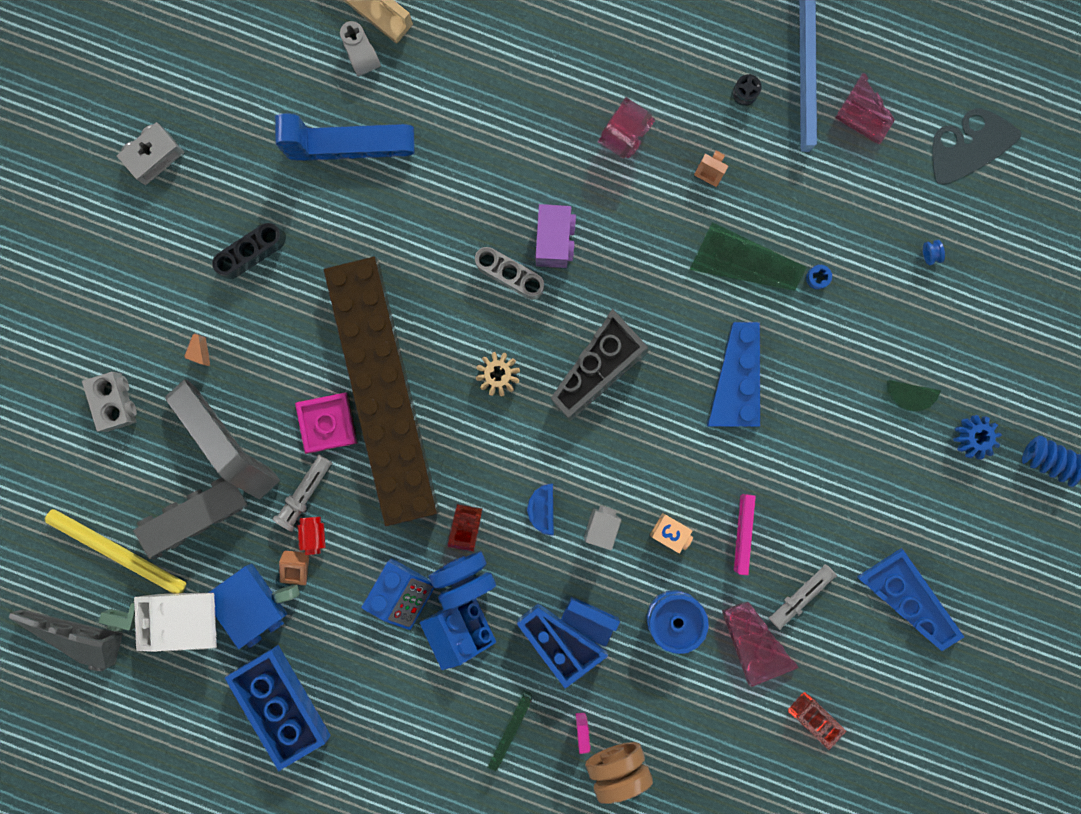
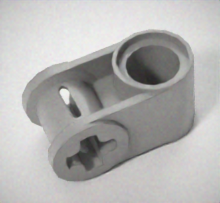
[340,21,381,77]

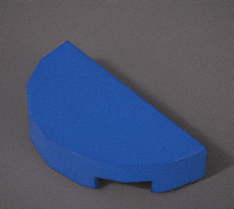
[527,483,554,536]

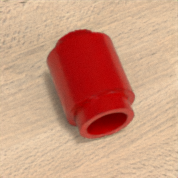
[297,517,326,555]

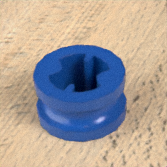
[923,240,945,265]
[806,265,832,290]

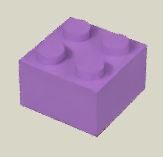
[536,204,576,268]

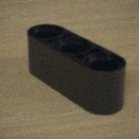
[212,223,285,279]

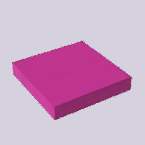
[295,392,358,454]

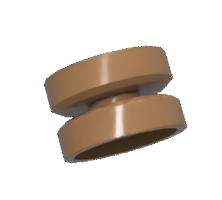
[585,742,653,804]

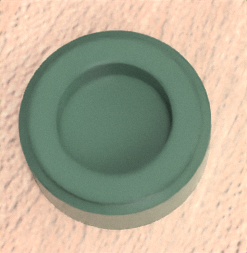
[272,584,300,604]

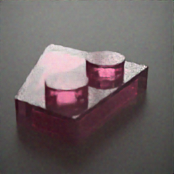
[835,73,895,144]

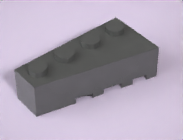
[551,308,648,421]
[133,477,248,560]

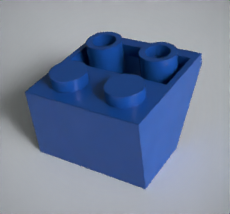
[419,598,496,670]

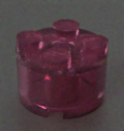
[597,96,655,159]

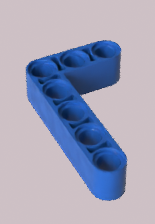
[275,114,415,161]

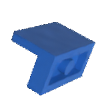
[561,596,620,646]

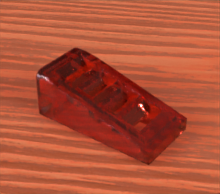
[788,692,846,750]

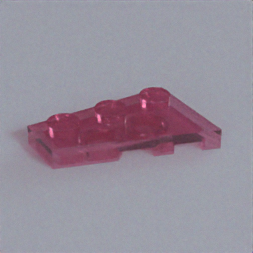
[722,601,799,687]

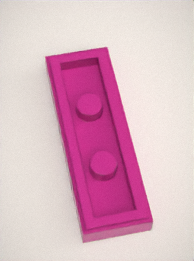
[734,494,756,575]

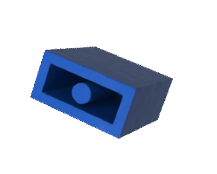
[208,564,288,649]

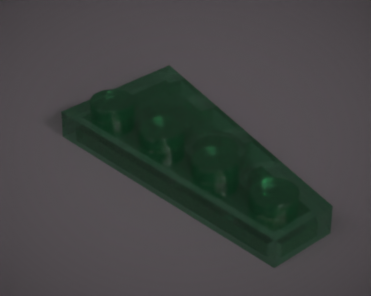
[689,222,807,291]

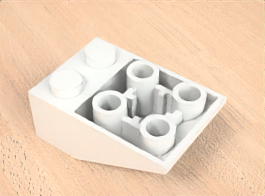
[134,593,216,651]

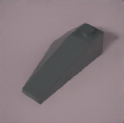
[9,609,123,671]

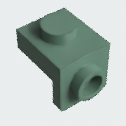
[98,602,135,631]

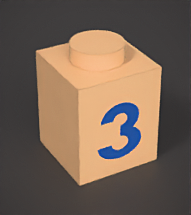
[650,513,693,553]

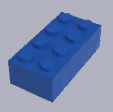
[225,645,331,771]

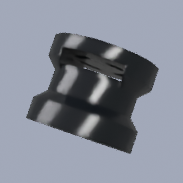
[732,74,762,106]

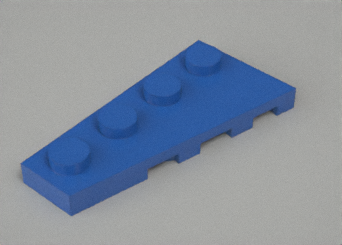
[707,322,760,427]
[857,548,964,651]

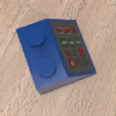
[361,558,434,630]

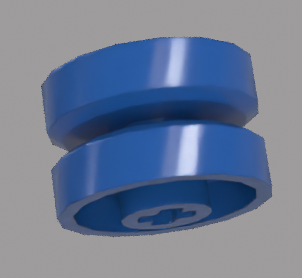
[428,551,497,610]
[646,590,709,654]

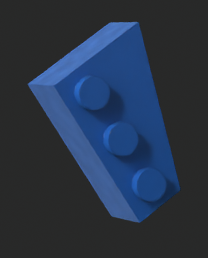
[517,603,608,689]

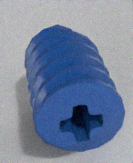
[1022,436,1081,487]

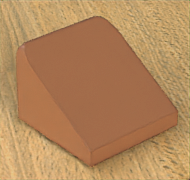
[185,333,210,366]
[279,551,309,585]

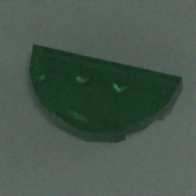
[887,380,941,411]

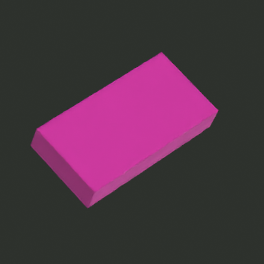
[576,713,590,754]

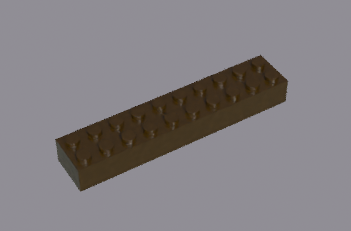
[323,256,440,526]

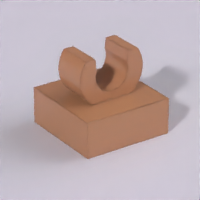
[694,151,728,187]

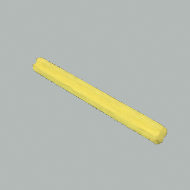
[45,509,186,593]

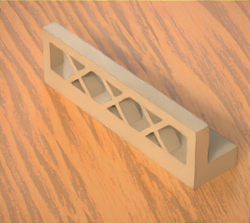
[343,0,413,44]

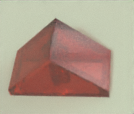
[448,504,483,551]

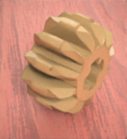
[476,352,520,396]

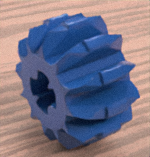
[953,415,1002,460]

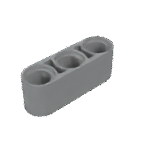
[475,247,544,300]

